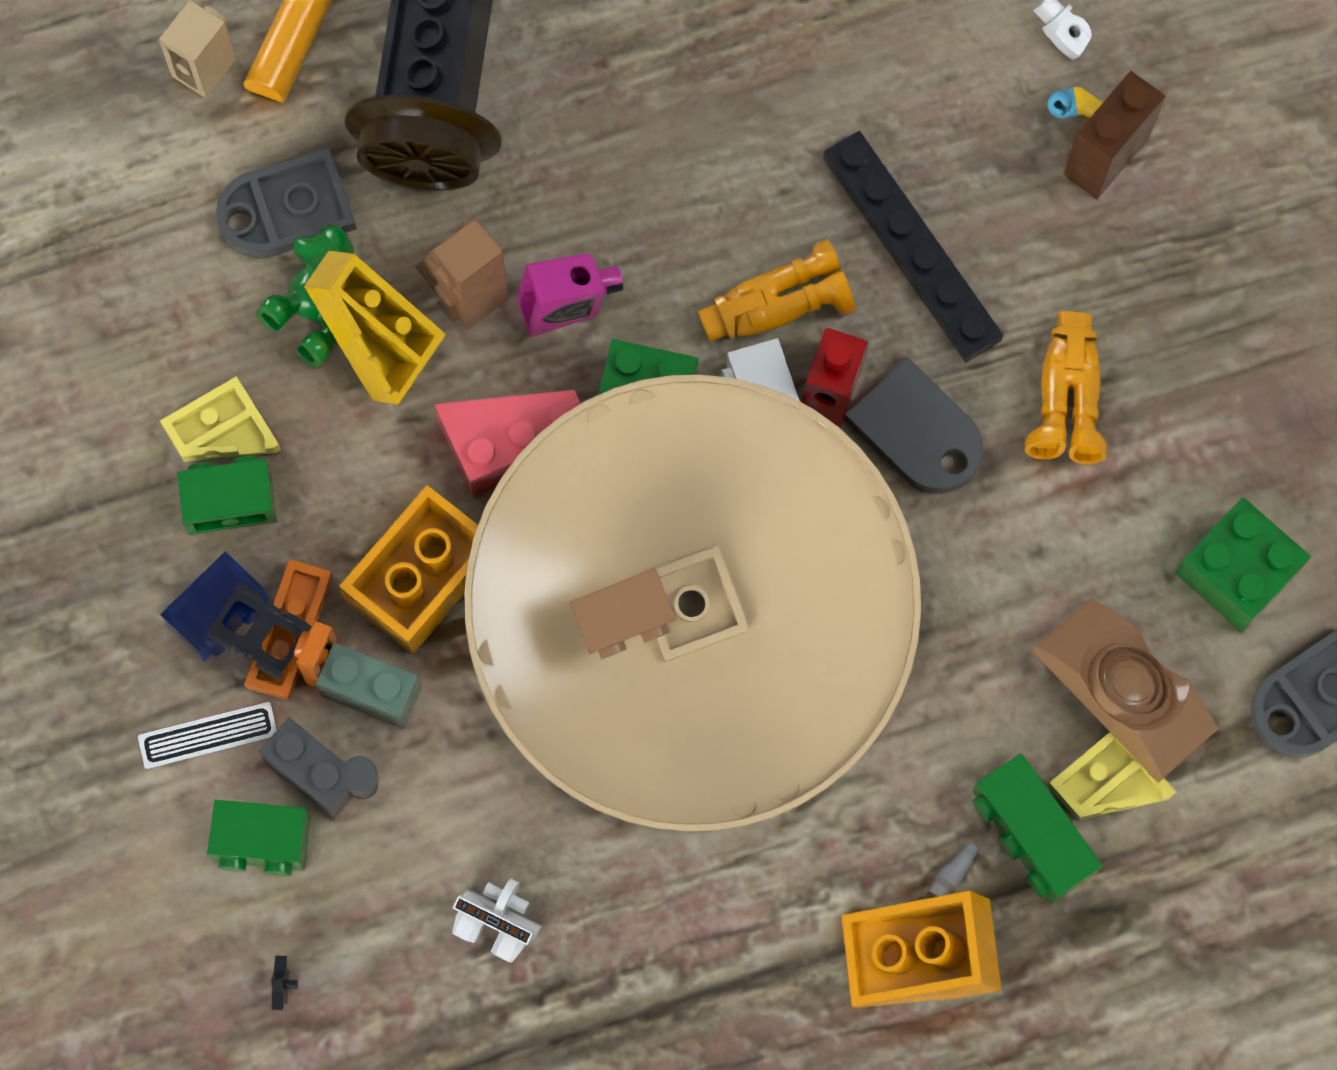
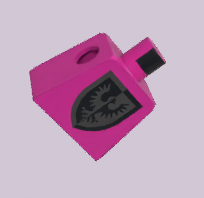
[516,253,623,337]

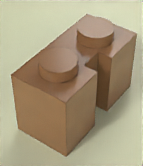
[569,568,676,659]

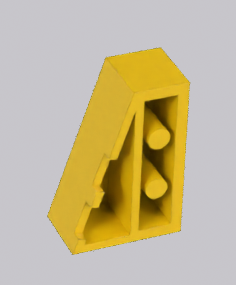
[304,251,446,405]

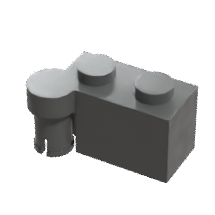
[258,717,379,820]

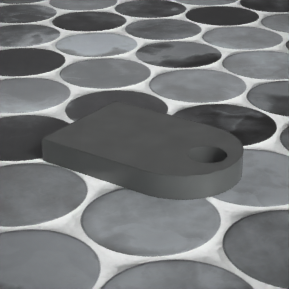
[216,147,357,258]
[844,357,983,494]
[1251,630,1337,758]

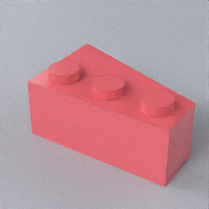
[434,390,581,497]

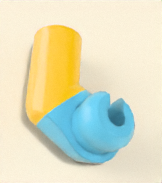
[1047,87,1103,119]

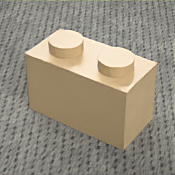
[159,0,236,98]

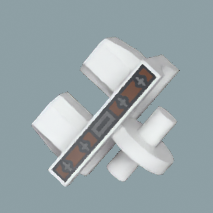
[452,878,541,963]

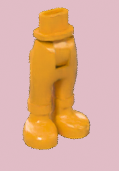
[697,239,856,342]
[1024,311,1108,465]

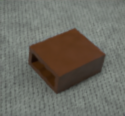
[1063,70,1166,200]

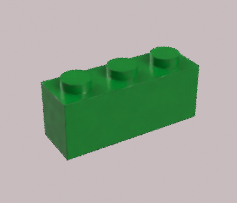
[972,753,1103,904]

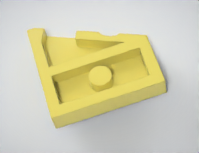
[160,376,281,462]
[1047,732,1176,821]

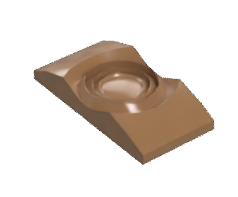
[1032,599,1218,782]

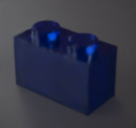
[160,551,269,662]

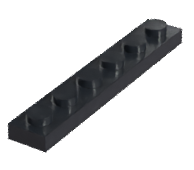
[823,130,1004,363]

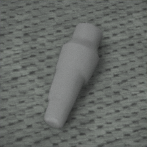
[927,843,978,898]

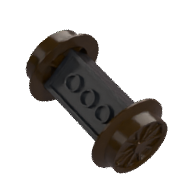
[344,0,502,191]

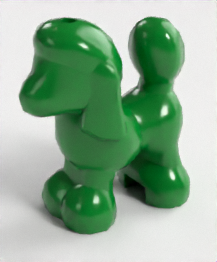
[256,224,354,369]

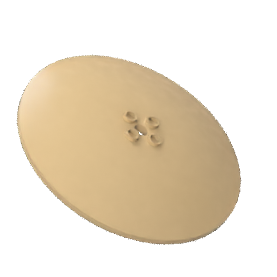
[464,375,921,831]

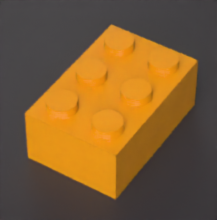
[339,485,478,655]

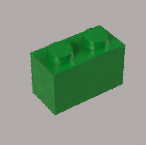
[177,456,277,535]
[207,799,311,877]

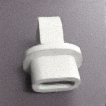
[1033,0,1092,61]

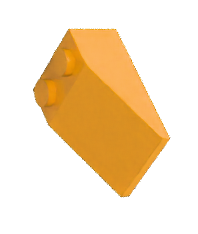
[841,891,1002,1008]

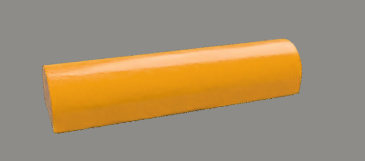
[243,0,333,104]

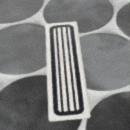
[138,702,277,769]

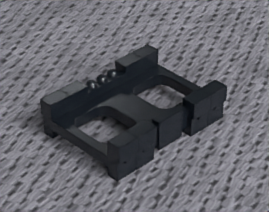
[206,582,312,681]

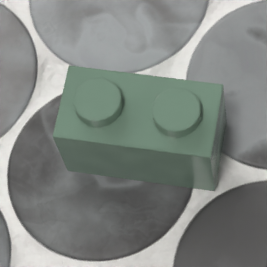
[316,643,422,729]

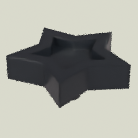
[271,955,298,1010]

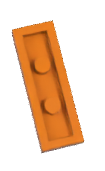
[244,559,333,701]

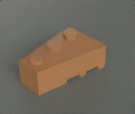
[415,219,509,330]

